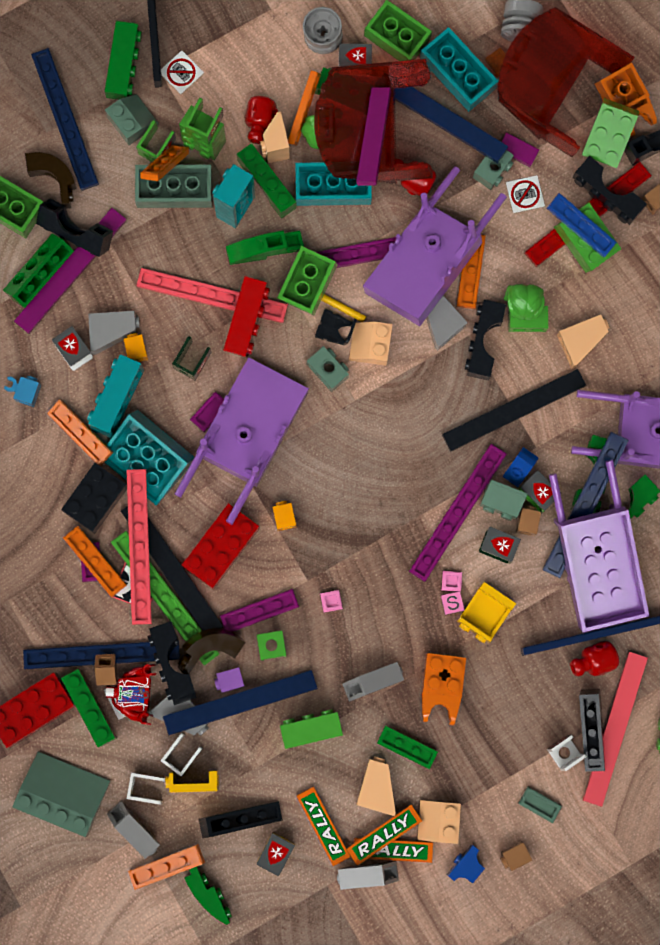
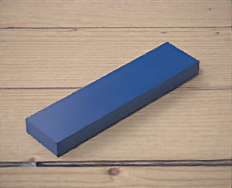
[546,193,617,258]

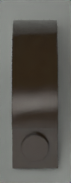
[25,152,77,209]
[178,628,246,674]

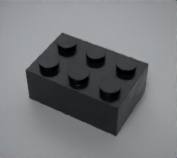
[61,463,127,534]

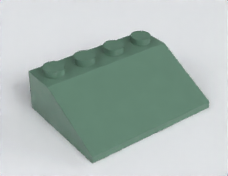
[12,751,110,837]

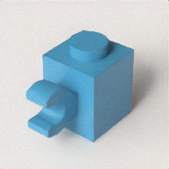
[4,376,41,407]

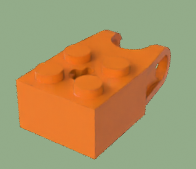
[594,63,657,138]
[421,653,466,726]

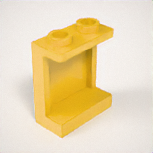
[457,582,516,643]
[165,771,219,793]

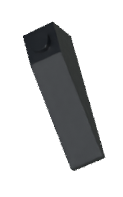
[579,689,605,772]
[199,801,283,838]

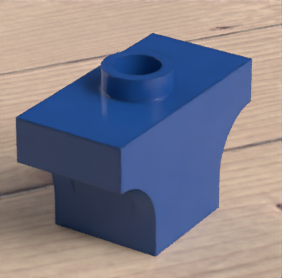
[502,447,539,487]
[447,844,485,884]

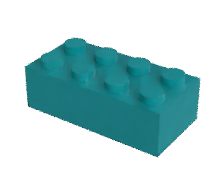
[420,27,499,112]
[295,162,372,206]
[212,164,255,229]
[87,354,144,438]

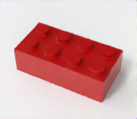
[223,276,270,358]
[182,503,260,590]
[0,672,76,748]

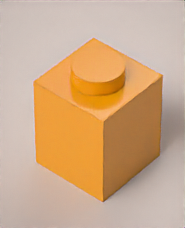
[123,333,148,362]
[272,501,296,531]

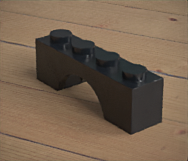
[624,130,660,166]
[572,156,647,225]
[36,198,113,257]
[464,299,506,381]
[147,621,197,705]

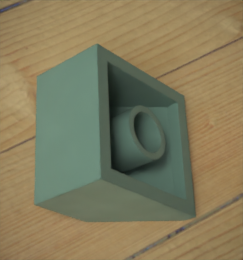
[105,94,159,145]
[480,480,528,521]

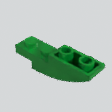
[225,231,304,265]
[184,865,232,925]

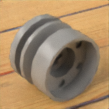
[500,0,544,44]
[303,7,343,54]

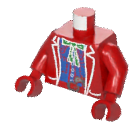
[106,664,156,725]

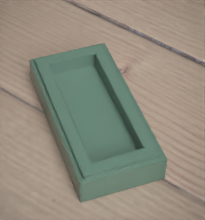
[518,787,562,823]

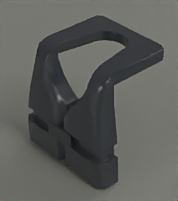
[315,309,357,346]

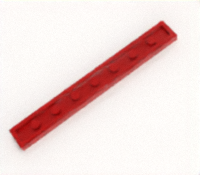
[524,162,652,267]

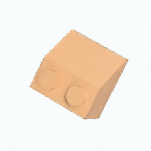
[260,112,290,163]
[349,322,393,366]
[417,800,461,844]

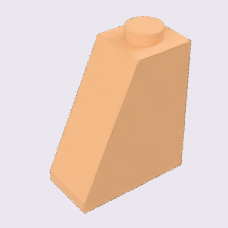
[557,315,609,369]
[356,756,396,816]

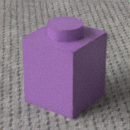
[214,667,245,693]

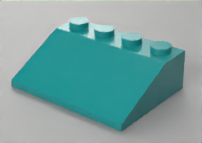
[105,409,194,506]

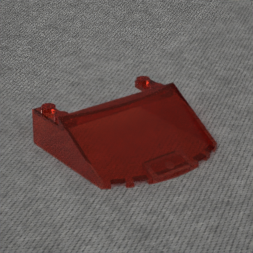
[497,7,635,157]
[314,59,433,184]

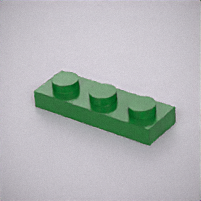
[377,726,438,770]

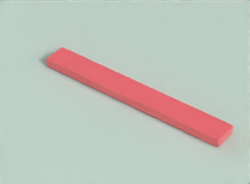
[136,268,288,323]
[127,469,152,625]
[582,652,648,807]

